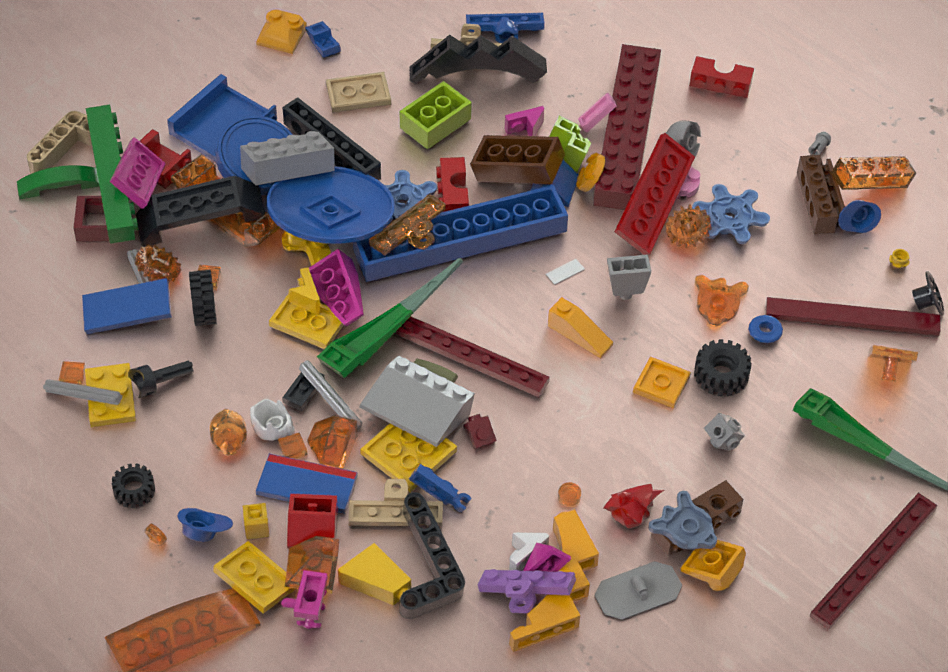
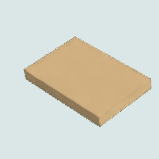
[326,72,392,113]

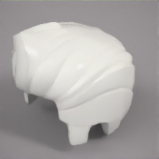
[250,399,295,441]

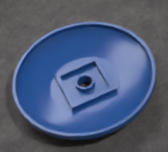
[267,166,395,244]

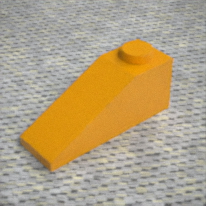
[548,297,613,359]

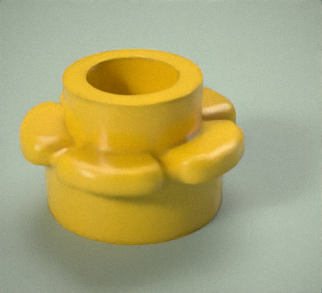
[889,249,910,268]

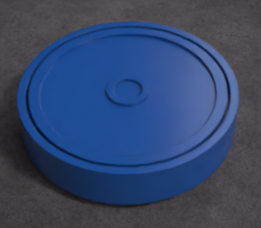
[215,116,293,196]

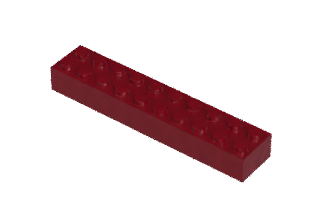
[593,44,661,210]

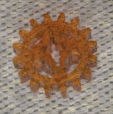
[665,204,712,248]
[134,244,181,283]

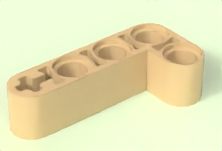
[27,111,92,174]

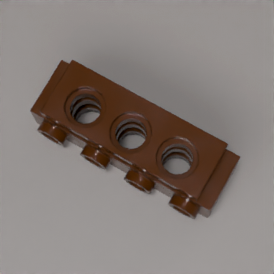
[797,155,845,235]

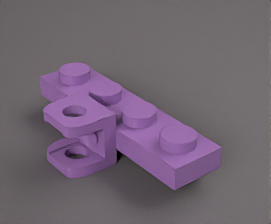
[477,569,576,613]

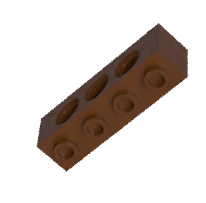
[651,480,744,556]

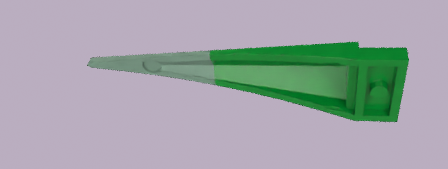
[317,258,463,378]
[792,388,948,491]

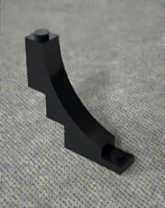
[409,34,547,84]

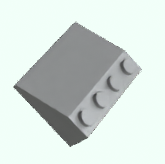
[359,356,475,447]

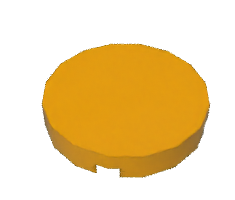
[576,152,605,193]

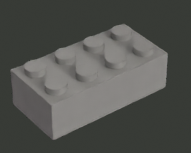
[240,131,335,185]

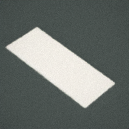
[546,259,585,285]

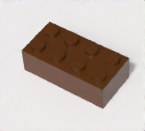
[470,135,565,184]

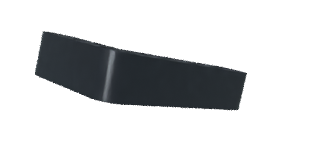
[399,492,465,619]

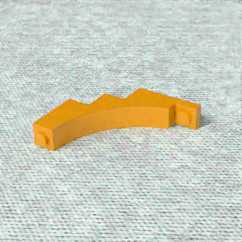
[509,509,599,652]

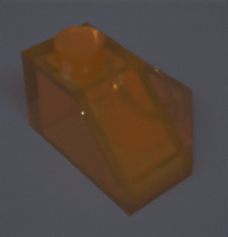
[307,415,358,469]

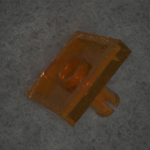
[868,345,918,382]

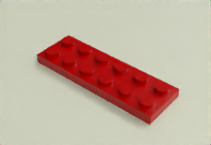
[614,133,695,255]

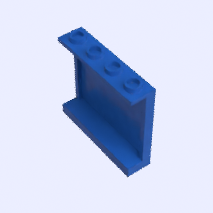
[167,74,277,162]

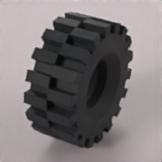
[189,269,217,326]
[694,339,752,397]

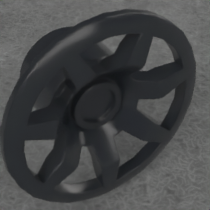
[912,271,944,316]

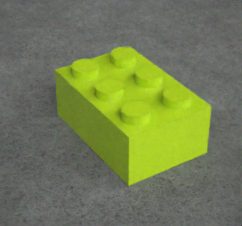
[399,81,472,150]

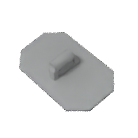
[594,561,682,620]

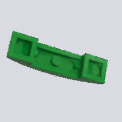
[17,165,99,199]

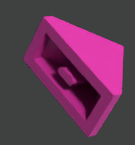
[523,542,571,572]

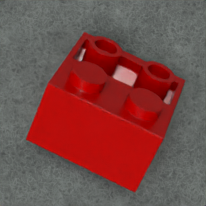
[287,494,338,551]

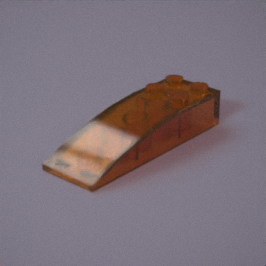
[104,588,261,672]

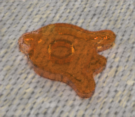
[695,275,749,326]

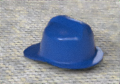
[838,200,881,233]
[177,508,233,542]

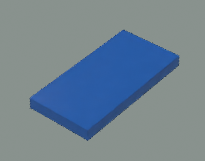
[82,278,172,335]

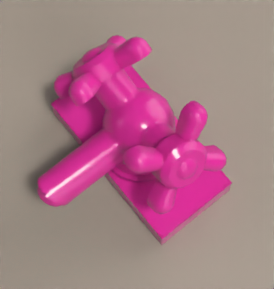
[281,570,328,629]

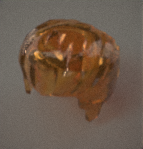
[209,409,247,456]

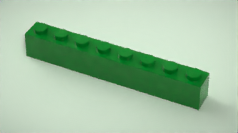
[85,104,138,244]

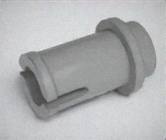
[808,131,831,155]

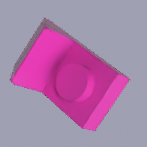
[504,106,544,136]

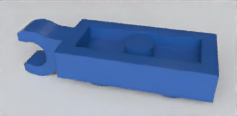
[409,464,472,513]

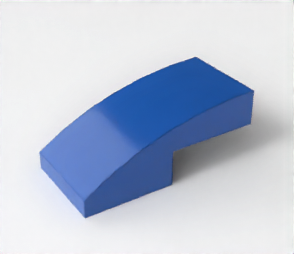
[305,21,341,58]

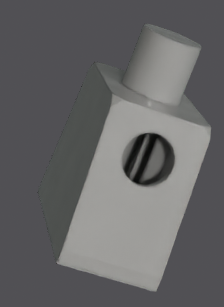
[607,255,652,300]

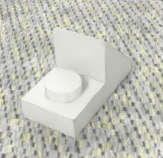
[509,532,549,571]

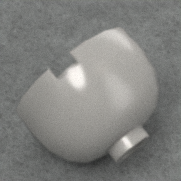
[666,120,701,157]

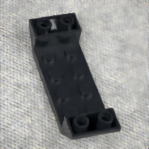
[136,176,266,247]

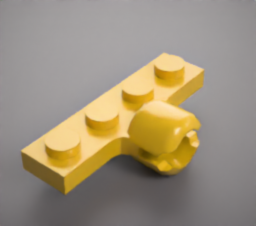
[282,230,331,266]

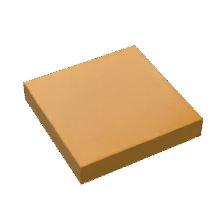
[633,356,691,409]

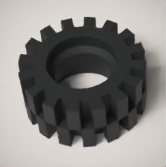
[112,463,155,508]

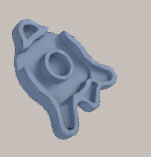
[648,491,717,550]

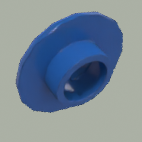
[748,315,783,343]

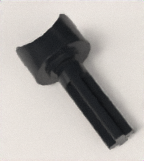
[128,360,194,398]

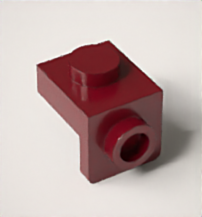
[463,414,497,449]

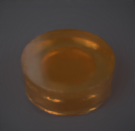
[558,482,581,506]
[144,523,167,546]

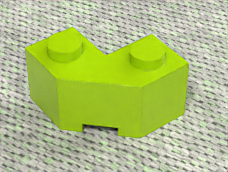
[549,115,591,172]

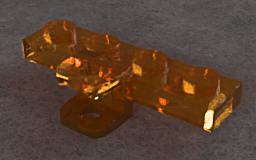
[369,194,445,255]

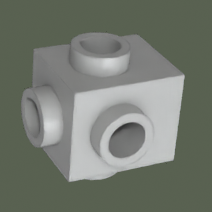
[704,413,745,451]

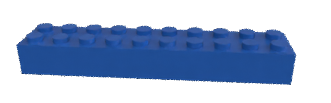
[353,185,568,282]

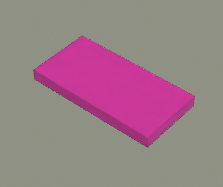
[110,137,165,209]

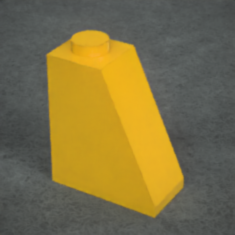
[338,543,412,605]

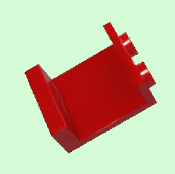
[140,129,192,189]

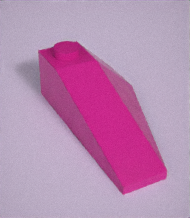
[309,248,364,327]

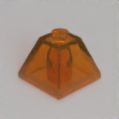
[284,536,340,594]

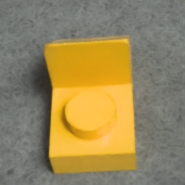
[289,267,320,314]
[242,503,269,540]

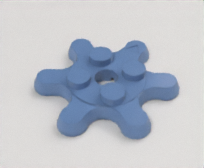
[385,170,438,224]
[692,184,770,244]

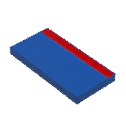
[256,453,358,514]

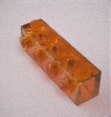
[831,156,917,190]

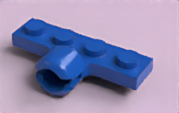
[466,13,545,43]

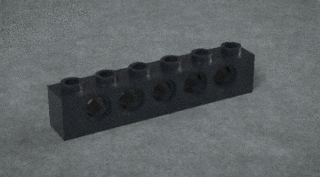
[282,97,381,180]

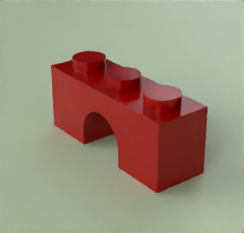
[689,56,754,98]
[436,157,469,212]

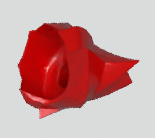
[603,484,664,529]

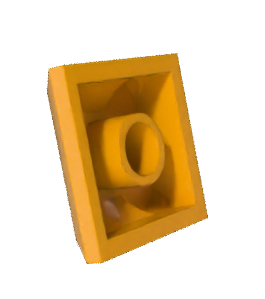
[256,9,307,54]
[680,540,746,591]

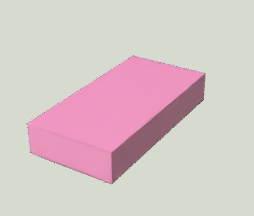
[578,93,617,132]

